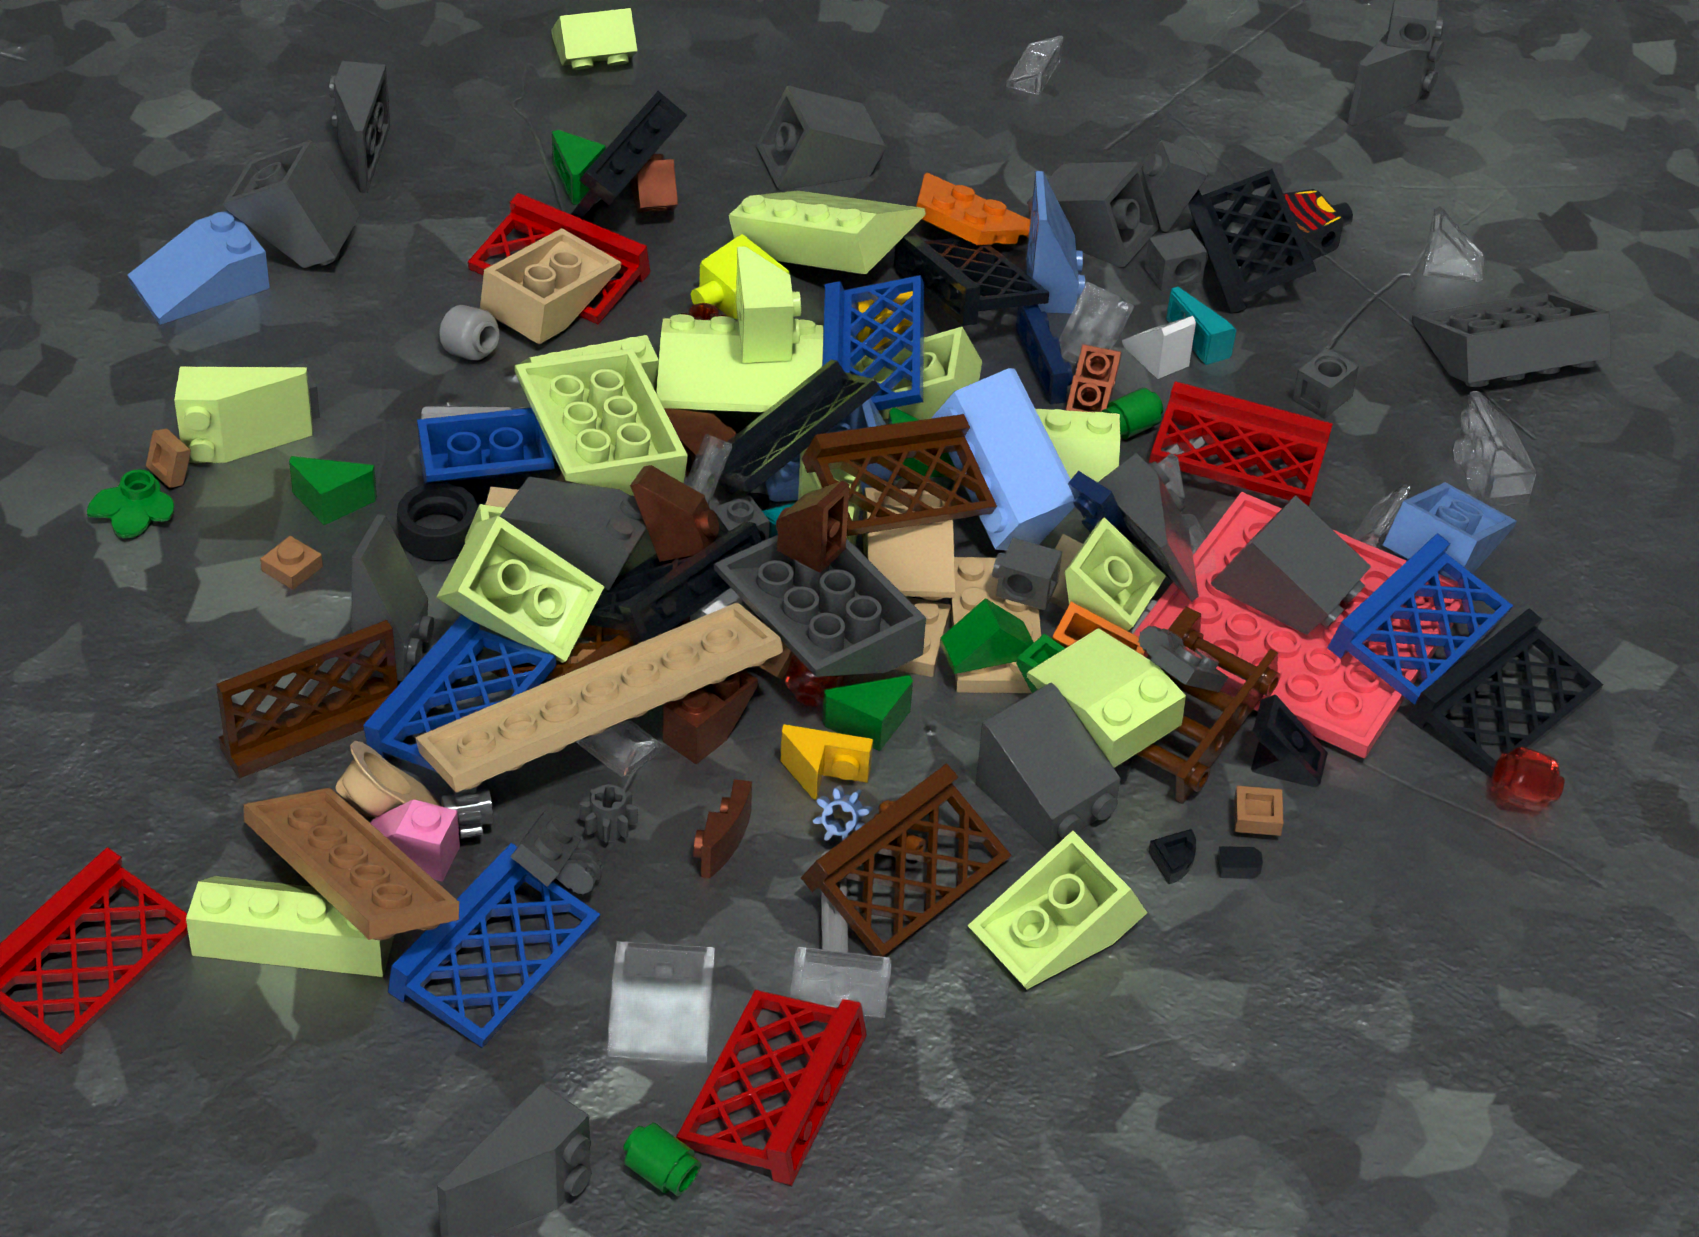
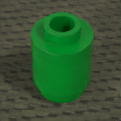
[1101,387,1163,439]
[623,1123,702,1196]

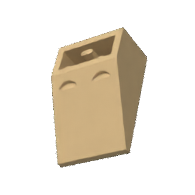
[862,488,956,600]

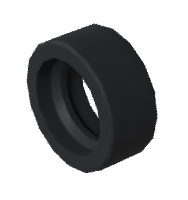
[397,482,478,560]

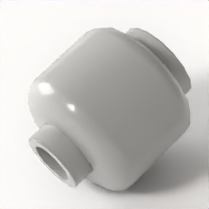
[439,305,499,361]

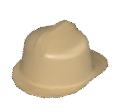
[335,741,441,818]

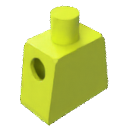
[691,234,789,319]

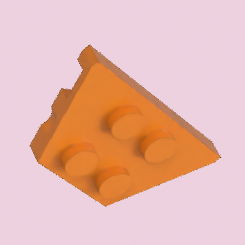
[916,172,1030,245]

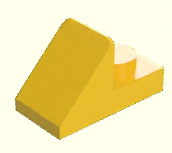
[780,724,873,800]

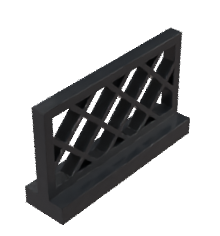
[571,91,687,219]
[1188,169,1316,314]
[894,230,1049,326]
[704,359,881,495]
[586,521,762,645]
[1408,608,1604,779]

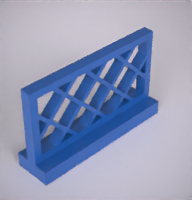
[822,275,924,411]
[1327,533,1513,705]
[363,614,556,772]
[388,843,601,1048]

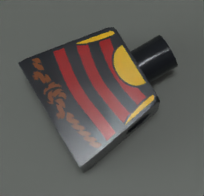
[1255,189,1353,266]

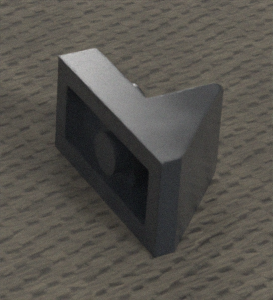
[1251,694,1328,787]

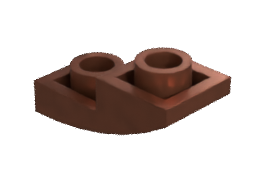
[1066,344,1121,412]
[693,779,752,878]

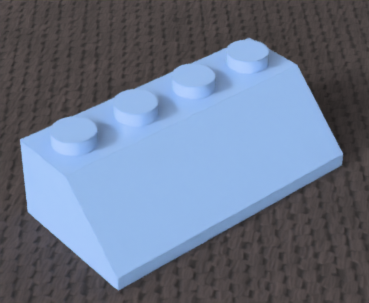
[932,368,1075,550]

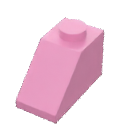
[370,799,460,882]

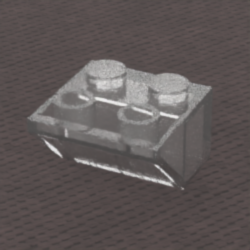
[1453,391,1537,507]
[608,941,715,1063]

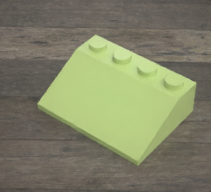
[728,191,926,274]
[656,314,823,412]
[514,348,688,496]

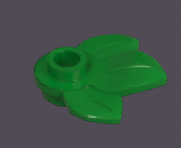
[87,469,174,539]

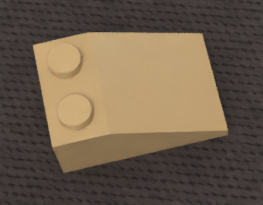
[480,228,621,344]

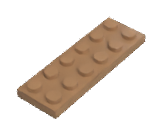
[244,788,459,940]

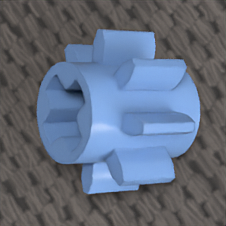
[813,785,873,841]

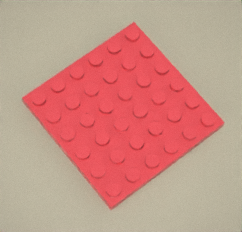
[1133,492,1463,759]

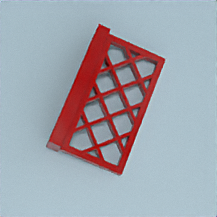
[468,193,651,325]
[1149,381,1333,506]
[0,847,188,1054]
[676,990,867,1186]

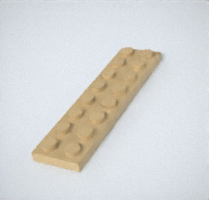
[415,602,783,793]

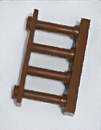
[1136,606,1280,804]

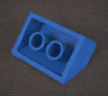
[417,408,554,484]

